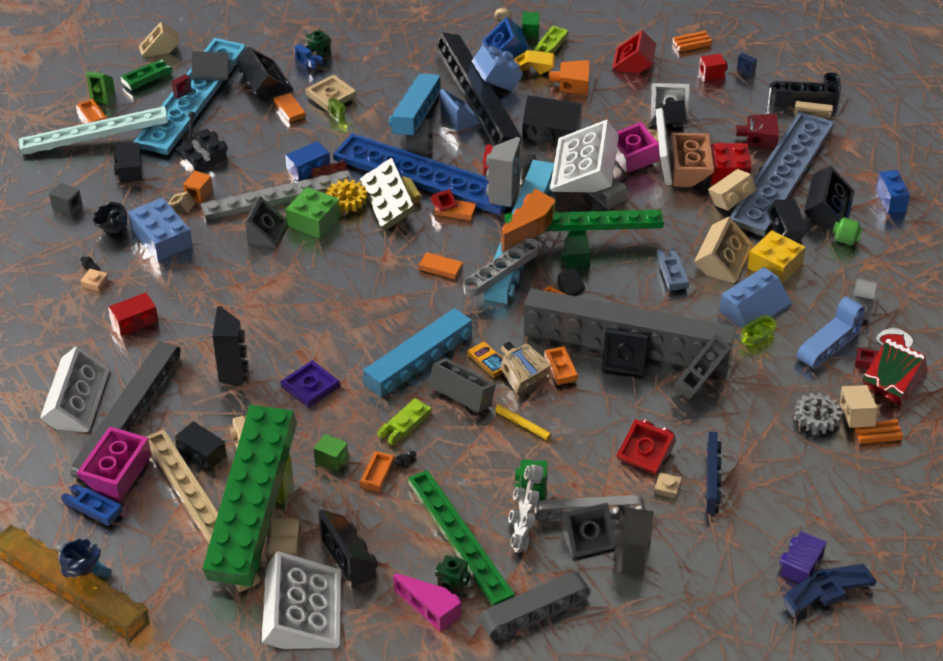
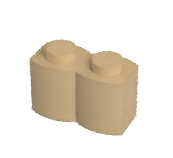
[265,519,301,560]

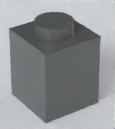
[49,183,82,215]

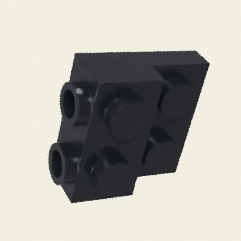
[176,128,228,172]

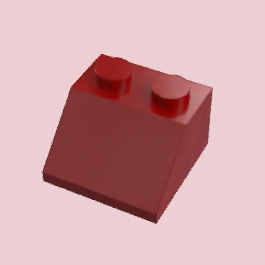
[612,30,656,73]

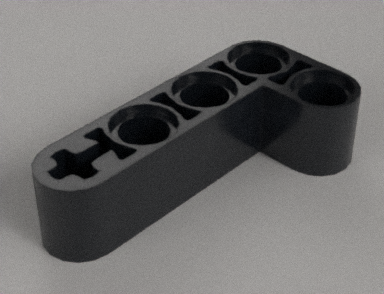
[768,72,841,108]

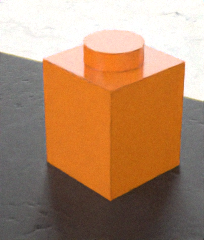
[183,171,213,203]

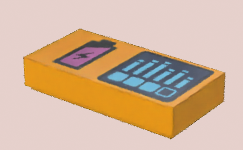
[468,341,503,379]

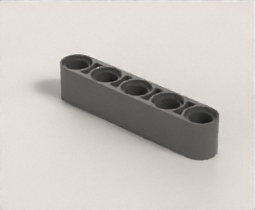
[478,572,591,640]

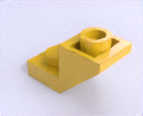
[514,50,555,75]

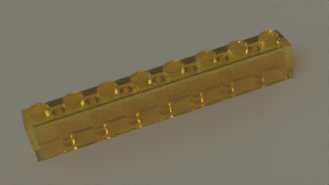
[0,524,150,642]

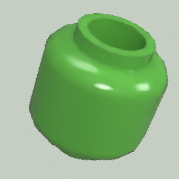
[832,218,863,246]

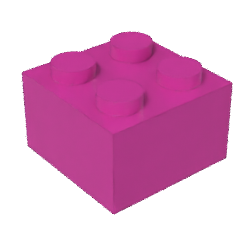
[615,122,660,174]

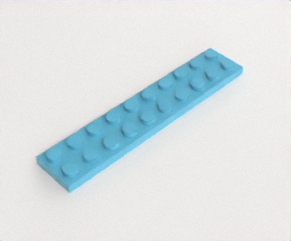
[133,38,246,155]

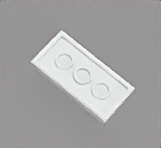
[655,108,673,186]

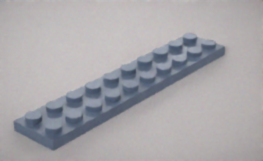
[730,111,834,236]

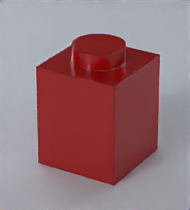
[699,53,728,81]

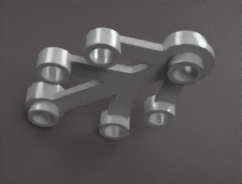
[509,464,543,553]

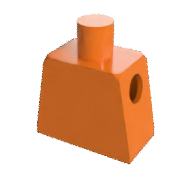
[549,60,589,95]

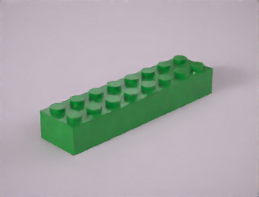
[202,404,297,587]

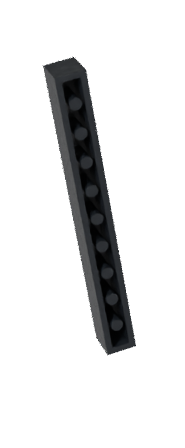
[435,32,522,146]

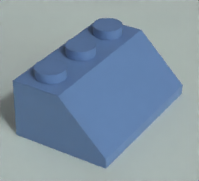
[719,267,792,333]

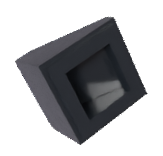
[557,268,585,296]

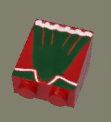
[862,337,928,405]

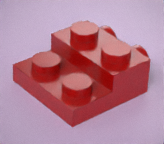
[616,419,676,475]

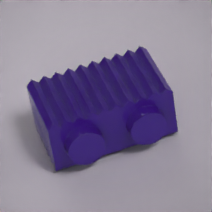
[779,531,827,583]

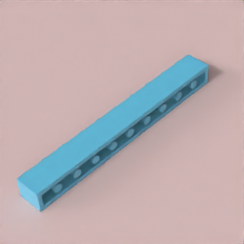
[484,160,554,304]

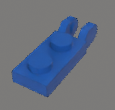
[61,484,123,526]

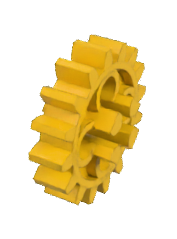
[326,179,368,213]

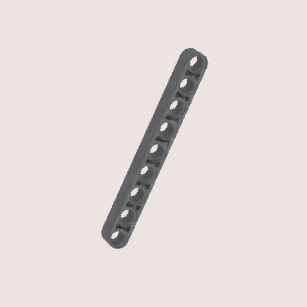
[71,341,181,480]

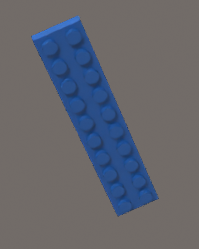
[333,133,518,215]

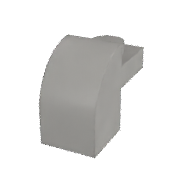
[853,279,878,322]

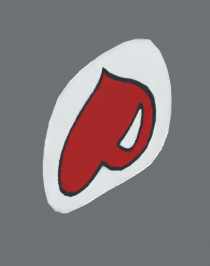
[876,328,913,348]

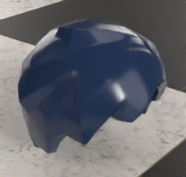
[58,538,101,578]

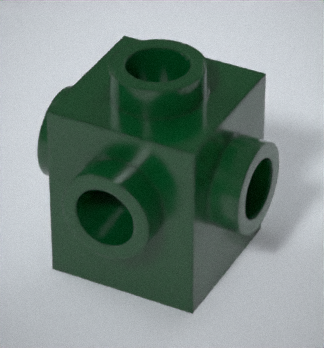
[305,29,331,58]
[435,555,471,596]

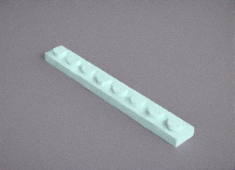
[19,106,168,155]

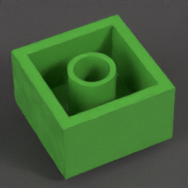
[286,187,341,239]

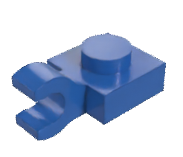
[294,44,323,69]

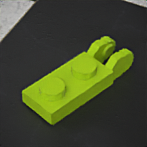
[534,26,569,54]
[377,398,432,445]

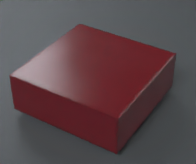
[855,348,879,369]

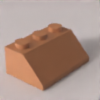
[669,133,714,187]

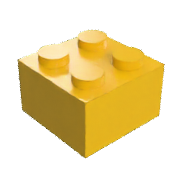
[748,230,806,285]

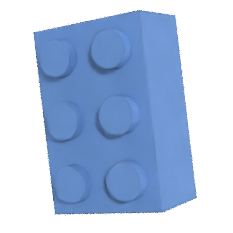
[128,197,193,261]

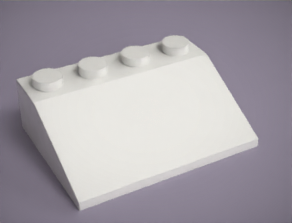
[550,119,619,192]
[262,551,341,649]

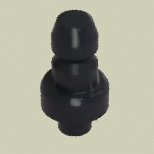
[80,256,100,271]
[394,451,417,468]

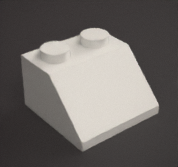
[651,83,689,121]

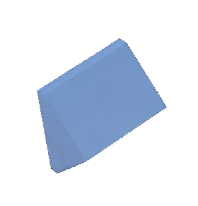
[440,88,480,132]

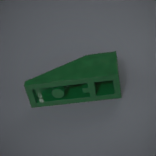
[560,230,590,270]

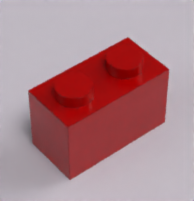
[108,292,158,336]

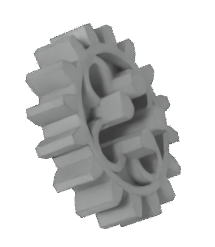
[794,393,842,434]

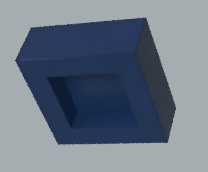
[737,52,757,77]

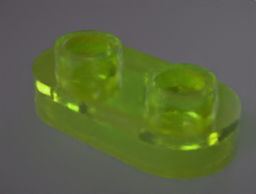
[740,315,777,346]

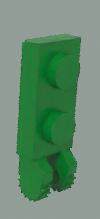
[121,60,173,90]

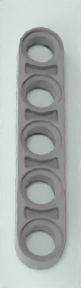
[464,238,539,297]
[534,495,645,522]

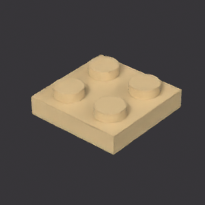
[305,75,356,111]

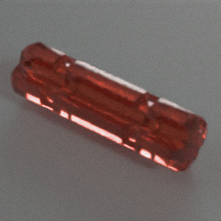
[311,161,347,178]

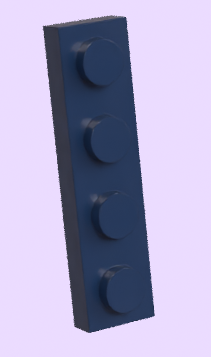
[706,431,722,514]

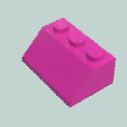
[77,426,152,502]

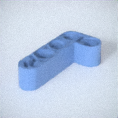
[796,296,865,369]

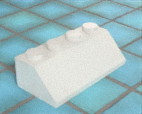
[40,346,110,432]

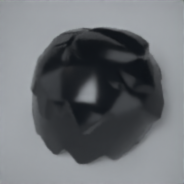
[92,202,128,234]

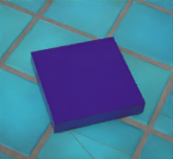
[280,360,340,408]

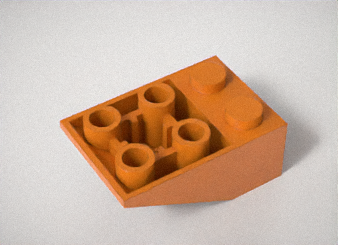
[500,188,556,252]

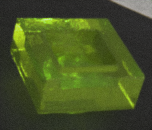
[328,97,346,123]

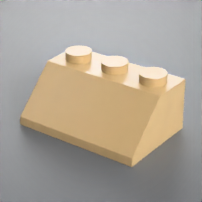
[694,216,754,283]

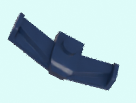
[783,564,876,617]

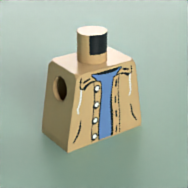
[500,342,551,394]

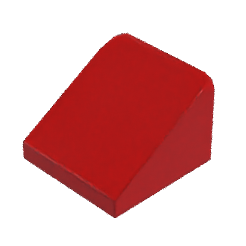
[431,189,458,212]

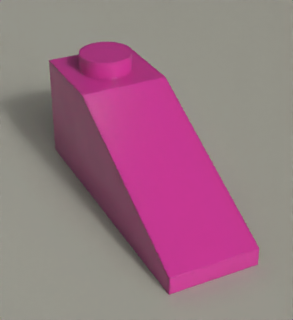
[393,573,462,632]

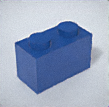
[285,141,331,181]
[876,170,910,214]

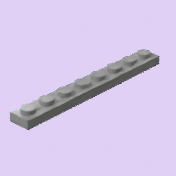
[201,170,353,221]

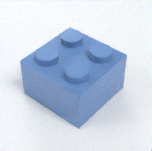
[472,44,524,91]

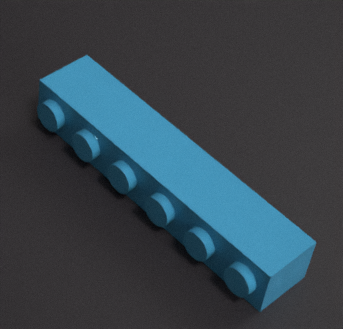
[389,73,441,135]
[363,308,472,398]

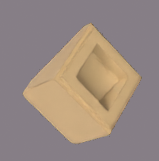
[168,191,195,213]

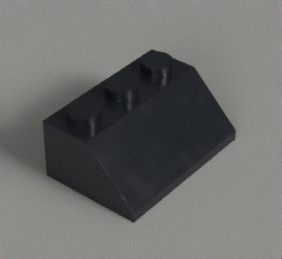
[236,47,294,99]
[522,95,582,143]
[804,165,855,227]
[212,306,249,381]
[318,510,378,588]

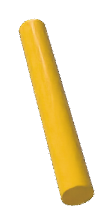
[495,404,552,441]

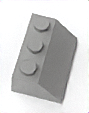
[486,137,521,207]

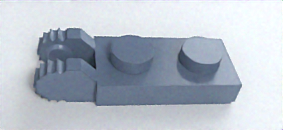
[657,248,689,291]

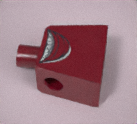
[735,114,779,150]

